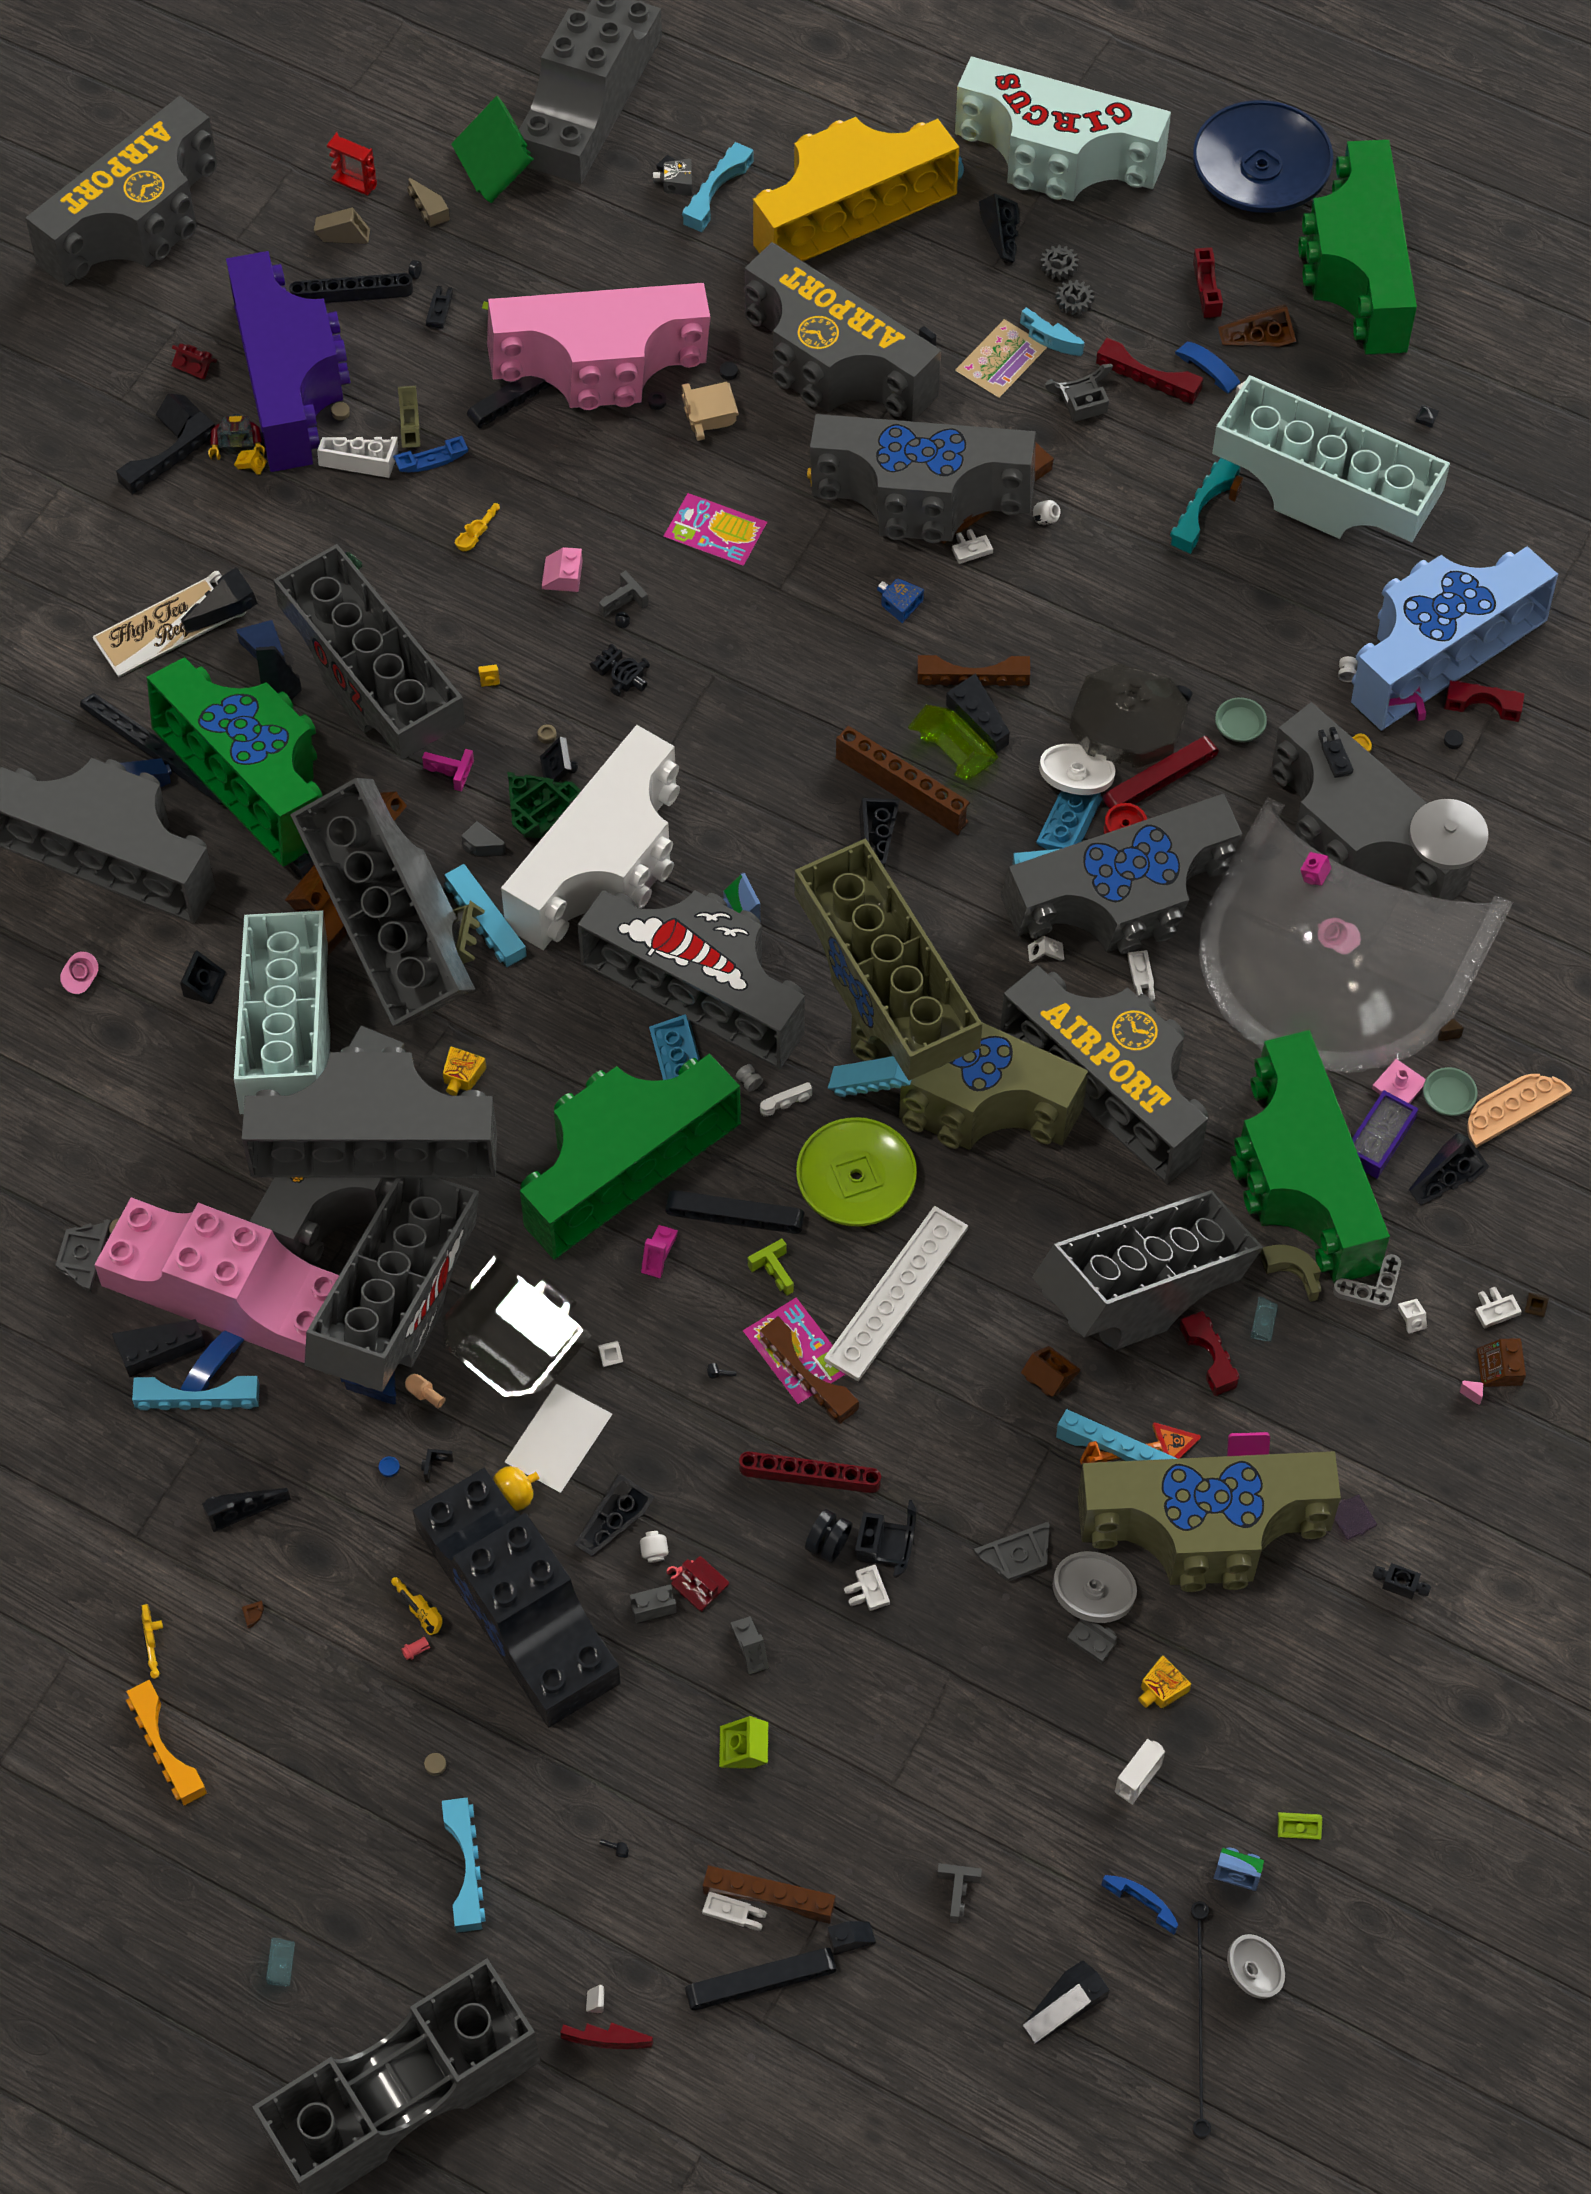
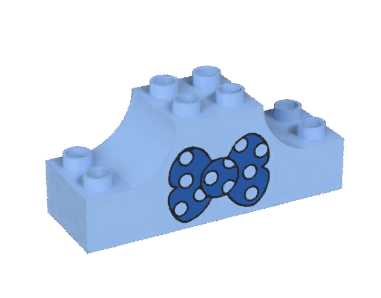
[1351,546,1558,731]

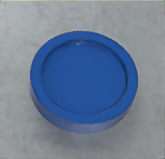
[379,1456,400,1477]

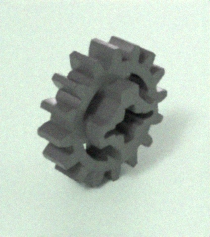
[1040,245,1079,280]
[1055,280,1094,315]

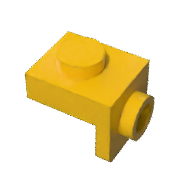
[234,449,267,475]

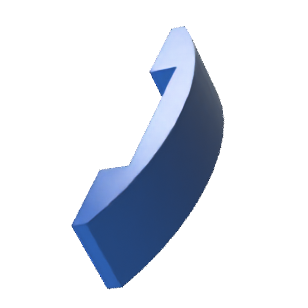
[1175,341,1240,394]
[393,436,468,472]
[181,1330,244,1392]
[1102,1875,1178,1935]

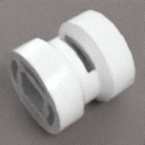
[1338,656,1358,683]

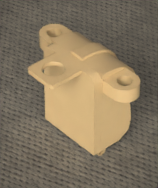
[682,382,739,441]

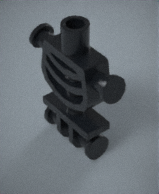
[590,644,650,696]

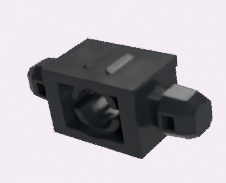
[1372,1563,1431,1600]

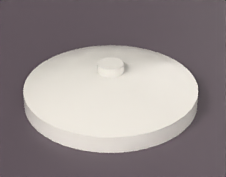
[1039,744,1115,795]

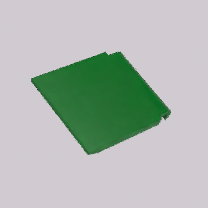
[451,96,534,203]

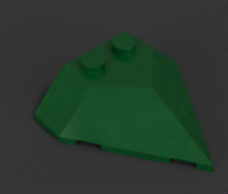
[507,772,581,838]

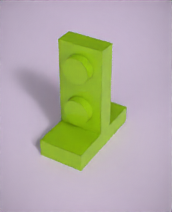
[748,1239,794,1296]

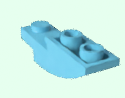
[1020,307,1085,356]

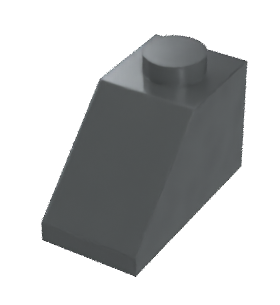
[461,821,506,857]

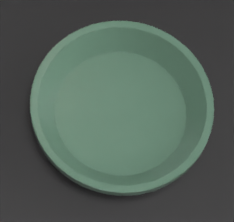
[1215,698,1267,742]
[1423,1067,1477,1116]

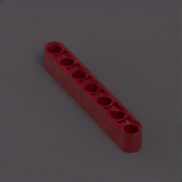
[1102,736,1219,809]
[739,1452,881,1493]

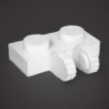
[952,529,993,564]
[1475,1287,1522,1329]
[844,1565,890,1611]

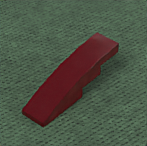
[560,2022,653,2049]

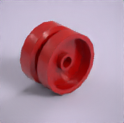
[1104,803,1147,834]

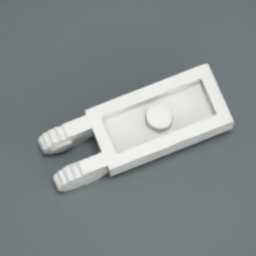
[1127,950,1155,1001]
[760,1082,812,1117]
[702,1892,767,1931]

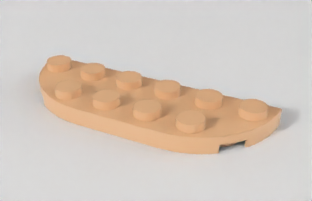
[1467,1074,1572,1148]

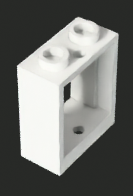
[1115,1739,1165,1805]

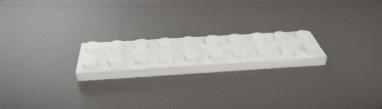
[824,1206,968,1381]

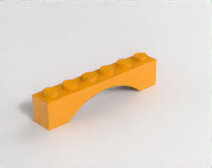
[126,1679,207,1805]

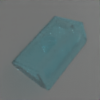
[1250,1296,1278,1342]
[266,1938,295,1986]

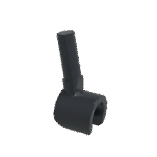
[707,1363,736,1379]
[600,1839,629,1858]

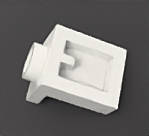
[1398,1299,1427,1333]

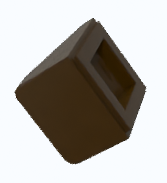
[1438,1019,1464,1041]
[1524,1292,1549,1317]

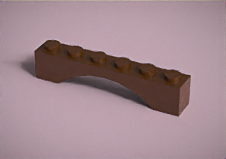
[917,655,1030,686]
[759,1316,859,1424]
[703,1865,835,1924]

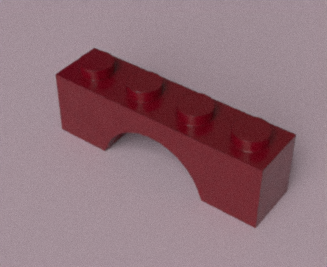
[1193,247,1223,318]
[1444,680,1525,722]
[1179,1311,1240,1396]

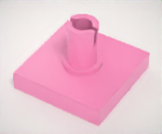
[1372,1059,1426,1104]

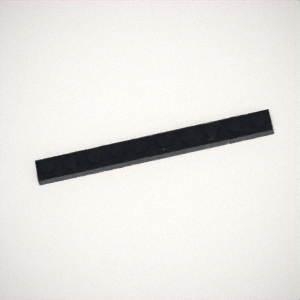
[80,693,222,805]

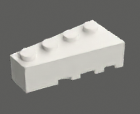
[317,437,398,478]

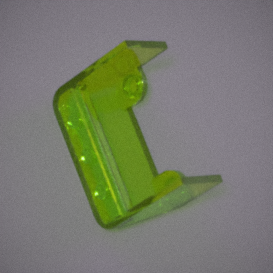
[908,704,998,780]

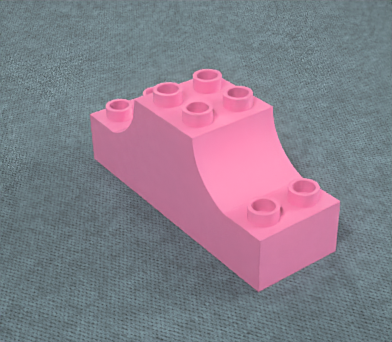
[487,283,710,410]
[95,1197,339,1363]

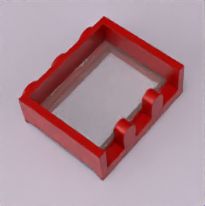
[327,132,377,196]

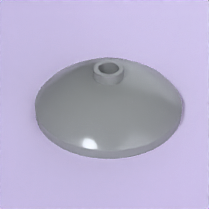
[1227,1934,1285,1999]

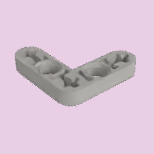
[1333,1254,1401,1310]

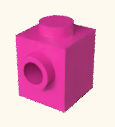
[1300,852,1331,886]

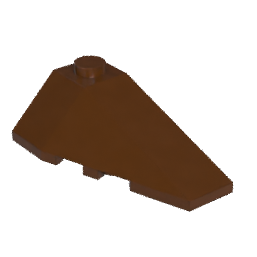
[1218,304,1296,347]

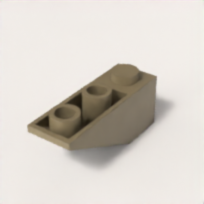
[407,178,450,227]

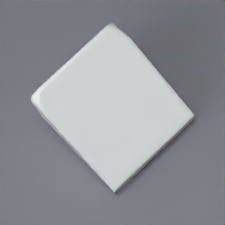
[598,1341,623,1367]
[586,1985,604,2013]

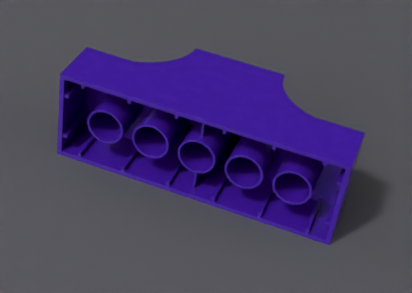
[226,251,350,472]

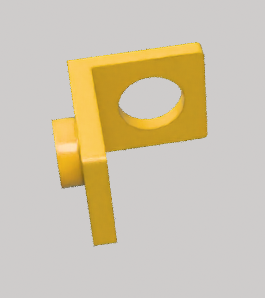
[478,665,500,687]

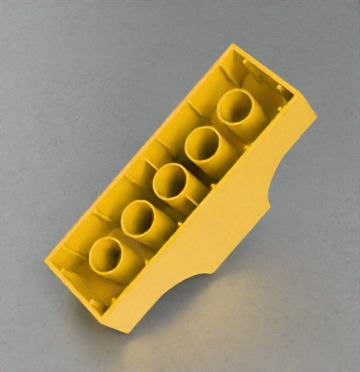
[753,117,959,261]

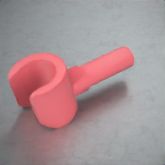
[666,1560,694,1581]

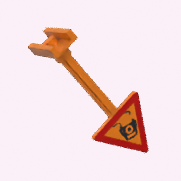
[1080,1423,1201,1464]

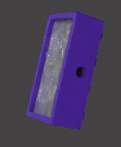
[1352,1090,1418,1179]

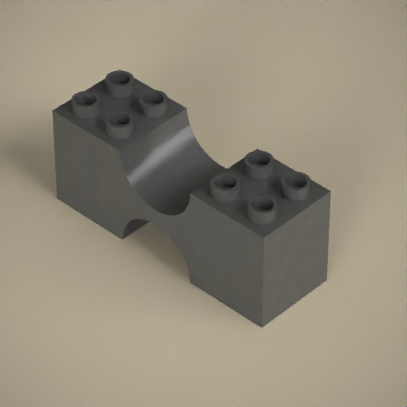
[252,1958,540,2194]

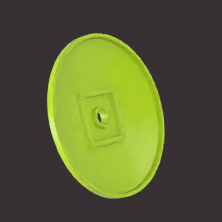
[796,1117,917,1226]

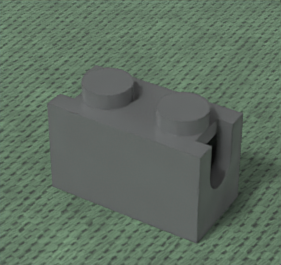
[630,1584,677,1623]

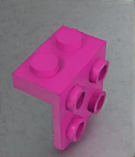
[1227,1432,1270,1456]

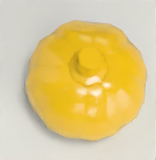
[493,1466,540,1511]

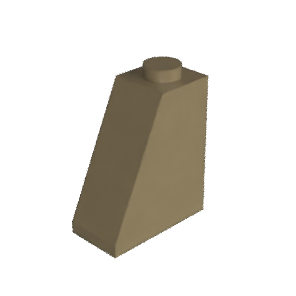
[314,207,370,244]

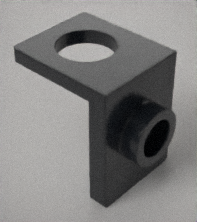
[421,1449,454,1483]

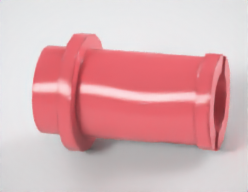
[401,1637,430,1660]

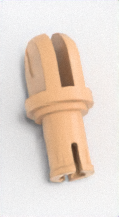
[405,1374,445,1409]

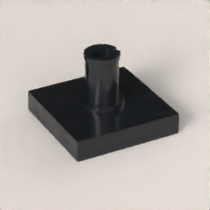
[540,737,578,782]

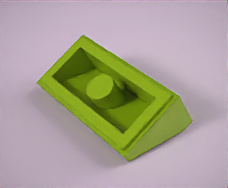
[1278,1812,1322,1839]

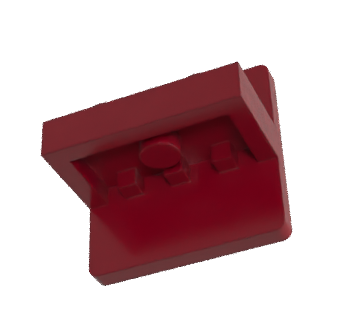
[171,343,217,379]
[671,1556,729,1612]

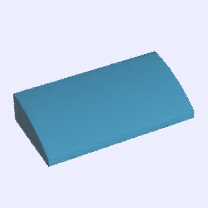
[1036,791,1102,850]
[649,1014,700,1080]

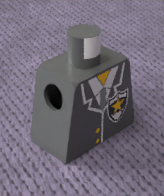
[653,159,692,196]

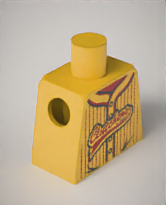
[443,1046,486,1096]
[1138,1656,1191,1708]

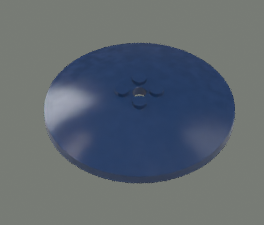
[1193,100,1333,213]

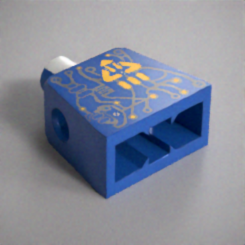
[877,579,924,623]

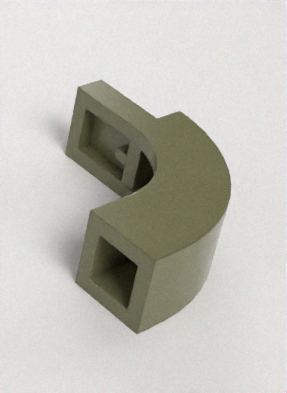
[398,386,420,448]
[1260,1245,1321,1302]

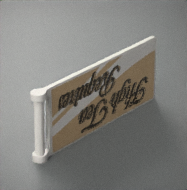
[93,571,246,677]

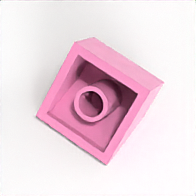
[542,548,583,592]

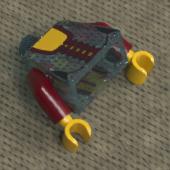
[208,414,265,460]

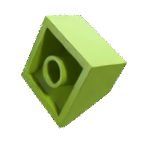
[719,1716,768,1768]

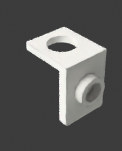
[1028,936,1064,963]

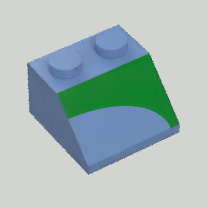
[723,873,760,920]
[1214,1848,1264,1891]

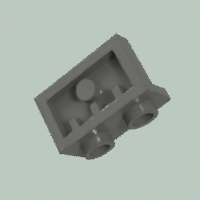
[1067,1619,1117,1664]

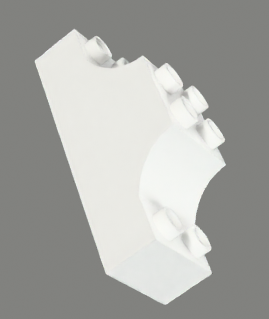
[501,725,680,950]

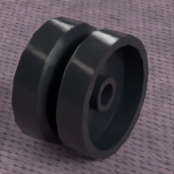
[805,1509,853,1563]

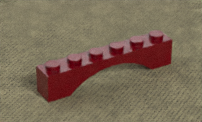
[1096,338,1204,404]

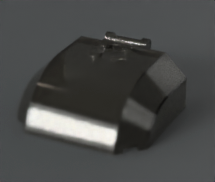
[442,1256,591,1397]

